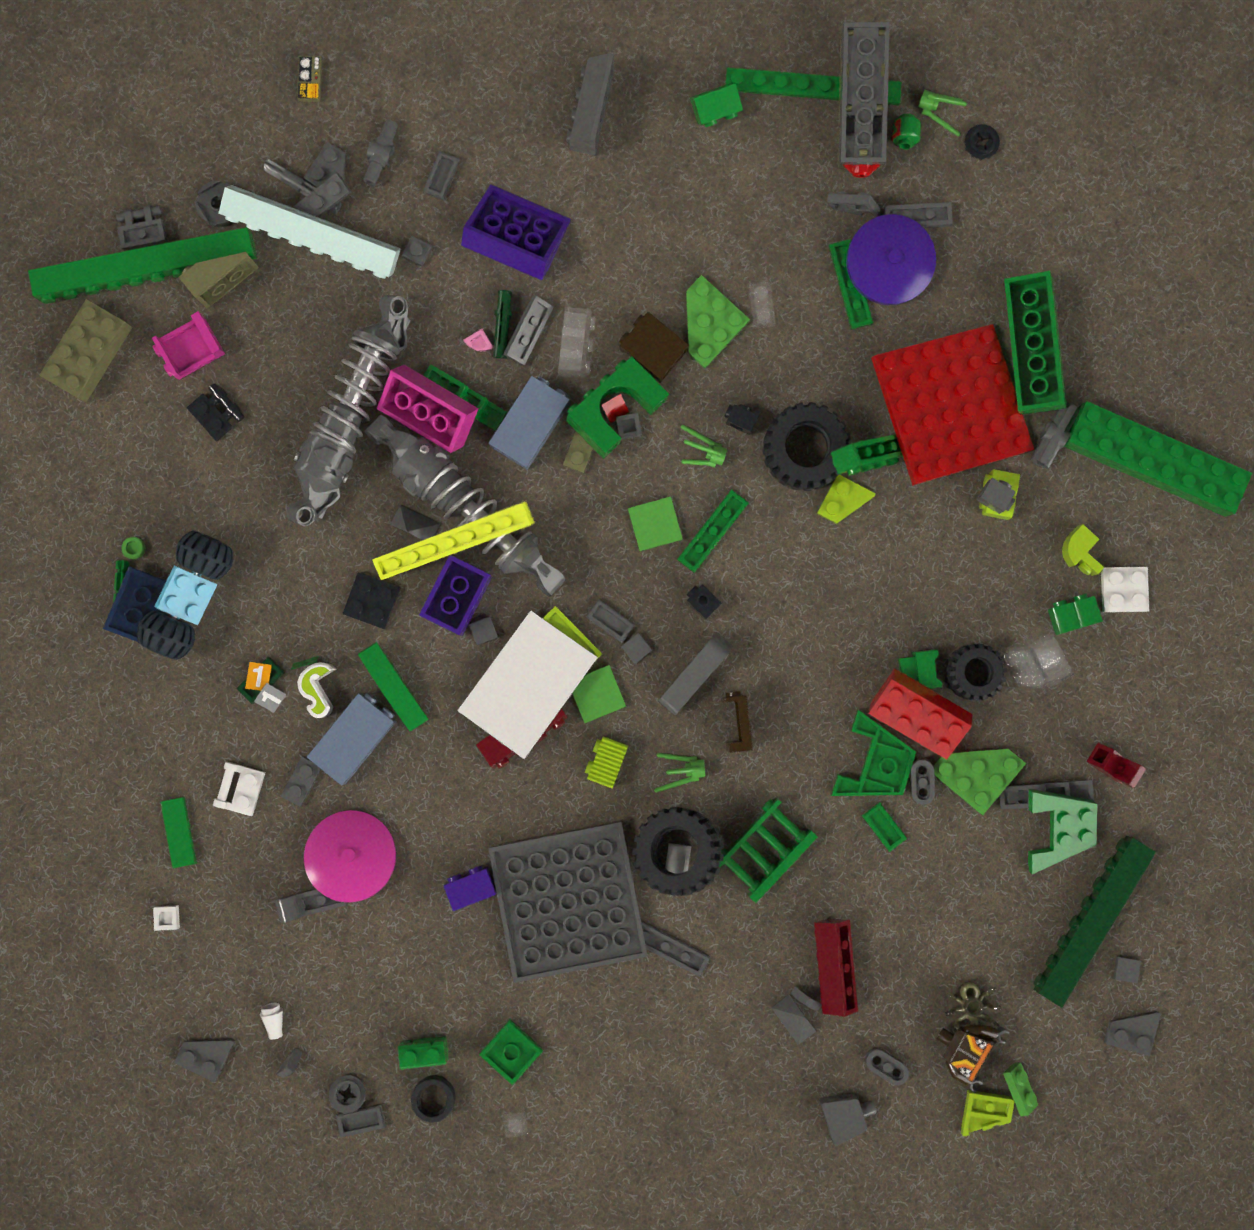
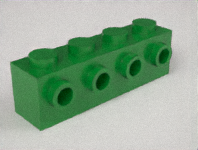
[831,434,903,476]

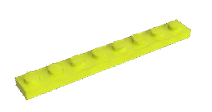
[372,501,534,580]

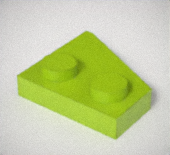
[817,475,876,524]
[961,1090,1014,1136]

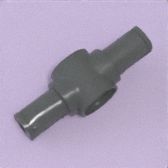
[363,120,398,186]

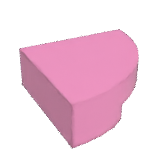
[463,329,494,352]

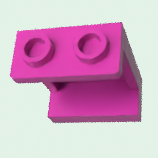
[152,311,225,380]

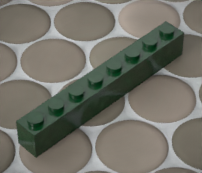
[1033,836,1156,1008]

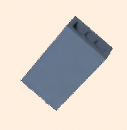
[488,376,570,470]
[307,693,397,786]

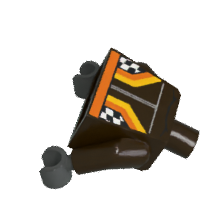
[937,1024,1010,1092]

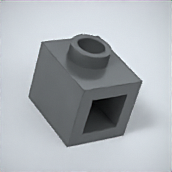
[976,478,1016,514]

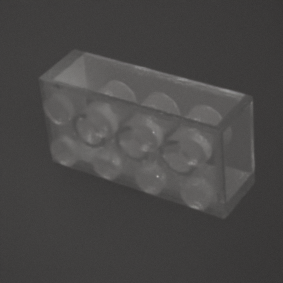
[1003,633,1074,689]

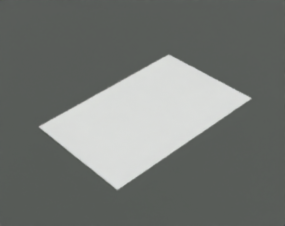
[458,611,598,759]

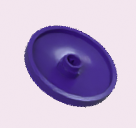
[846,214,936,305]

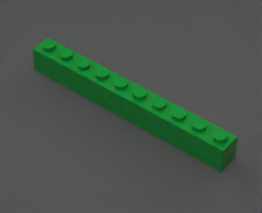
[28,227,257,303]

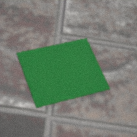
[291,656,319,670]

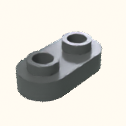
[911,758,935,805]
[865,1048,909,1085]

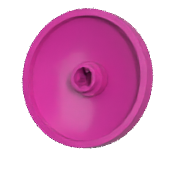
[304,810,396,902]

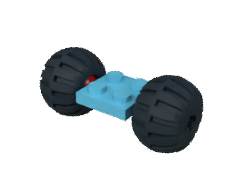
[137,531,233,660]

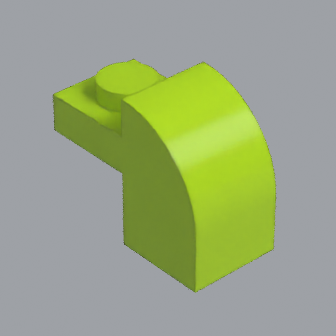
[1062,524,1104,576]

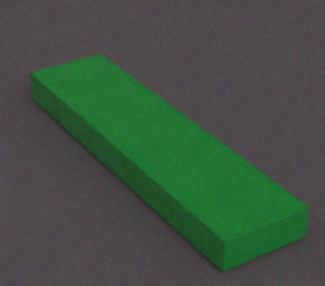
[829,239,873,330]
[677,489,749,573]

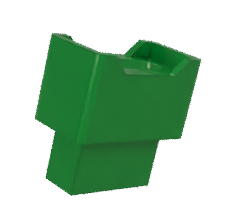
[898,649,942,689]

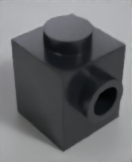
[686,584,722,620]

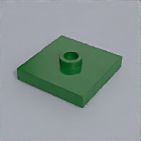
[479,1019,544,1086]

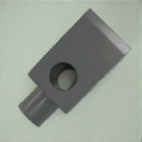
[819,1093,877,1146]

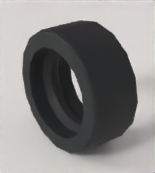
[411,1075,456,1123]

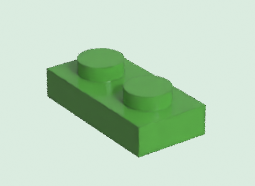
[1003,1062,1038,1116]

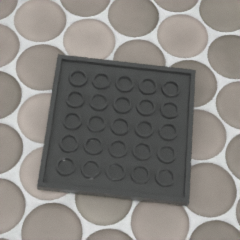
[488,821,648,983]

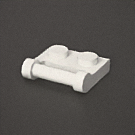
[213,762,266,816]

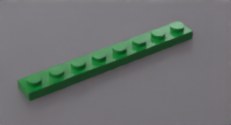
[725,67,902,105]

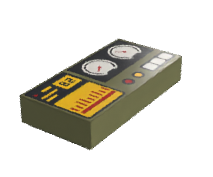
[297,56,322,102]

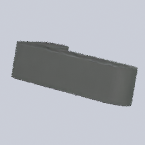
[658,632,733,715]

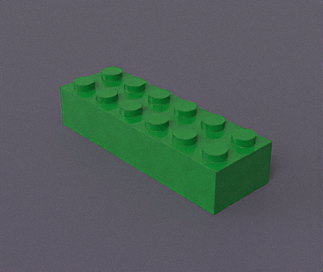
[1004,271,1067,415]

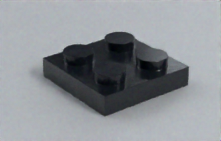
[343,572,401,629]

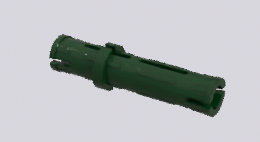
[493,290,512,359]

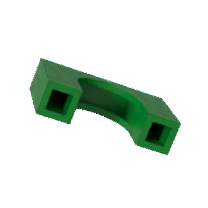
[566,356,669,459]

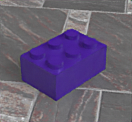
[419,555,492,636]

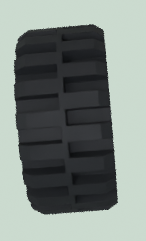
[762,402,850,491]
[632,807,724,896]

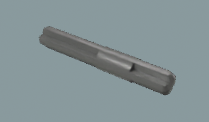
[263,159,342,214]

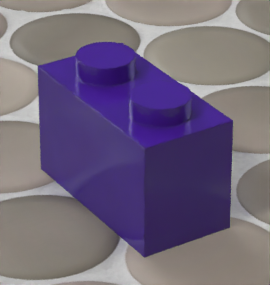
[444,865,497,911]

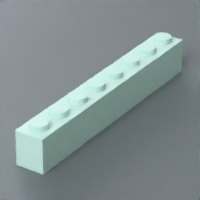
[219,185,401,278]

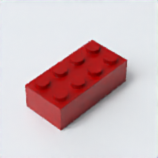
[868,668,973,760]

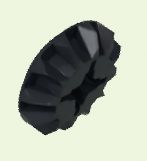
[964,124,1000,160]

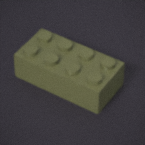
[39,299,132,403]

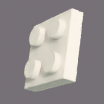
[1101,567,1149,612]

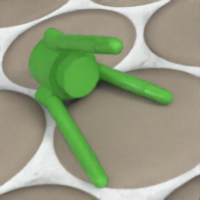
[918,90,967,137]
[681,425,727,468]
[654,753,705,793]

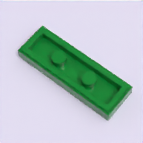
[161,797,197,868]

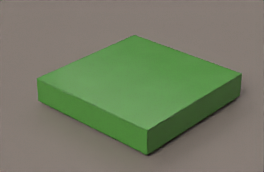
[628,497,683,552]
[572,665,626,723]

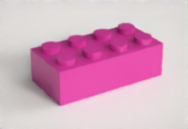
[377,365,479,453]

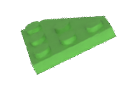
[686,275,750,369]
[933,749,1026,815]

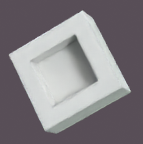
[153,905,180,931]

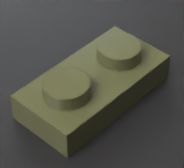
[563,432,593,474]

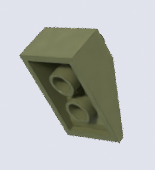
[179,252,259,309]

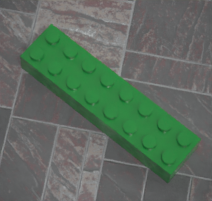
[1063,401,1252,517]

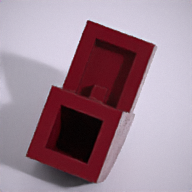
[1086,743,1146,788]

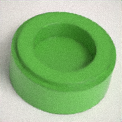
[122,537,146,559]

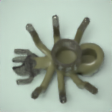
[945,981,1002,1032]

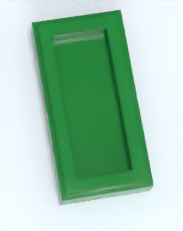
[861,802,907,852]

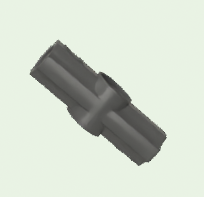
[1030,402,1080,469]

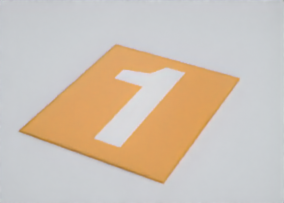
[245,662,272,691]

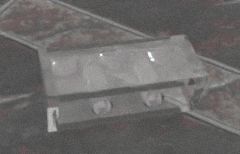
[558,307,596,380]

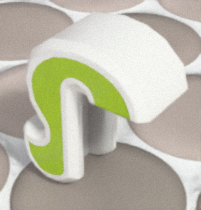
[297,662,337,718]

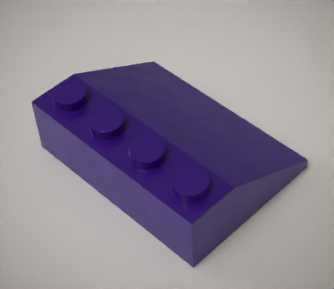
[461,184,571,280]

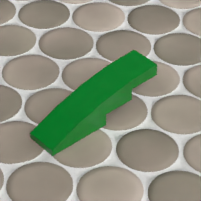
[423,364,508,432]
[358,641,429,731]

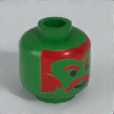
[891,113,921,150]

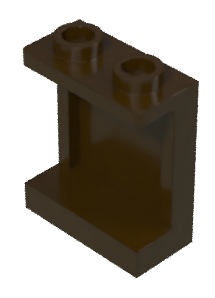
[619,312,689,383]
[721,691,752,753]

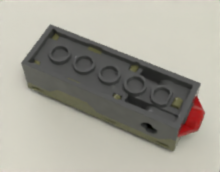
[838,22,890,178]

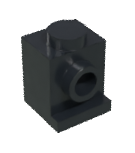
[724,404,761,435]

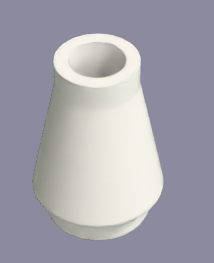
[260,1003,283,1039]

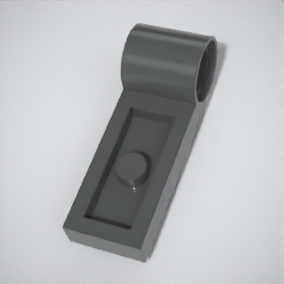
[275,889,347,923]

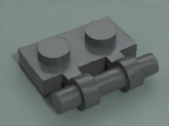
[116,205,167,251]

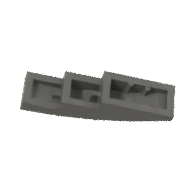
[1000,779,1094,809]

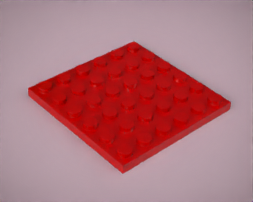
[871,324,1034,486]

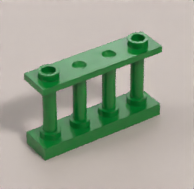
[719,798,818,903]

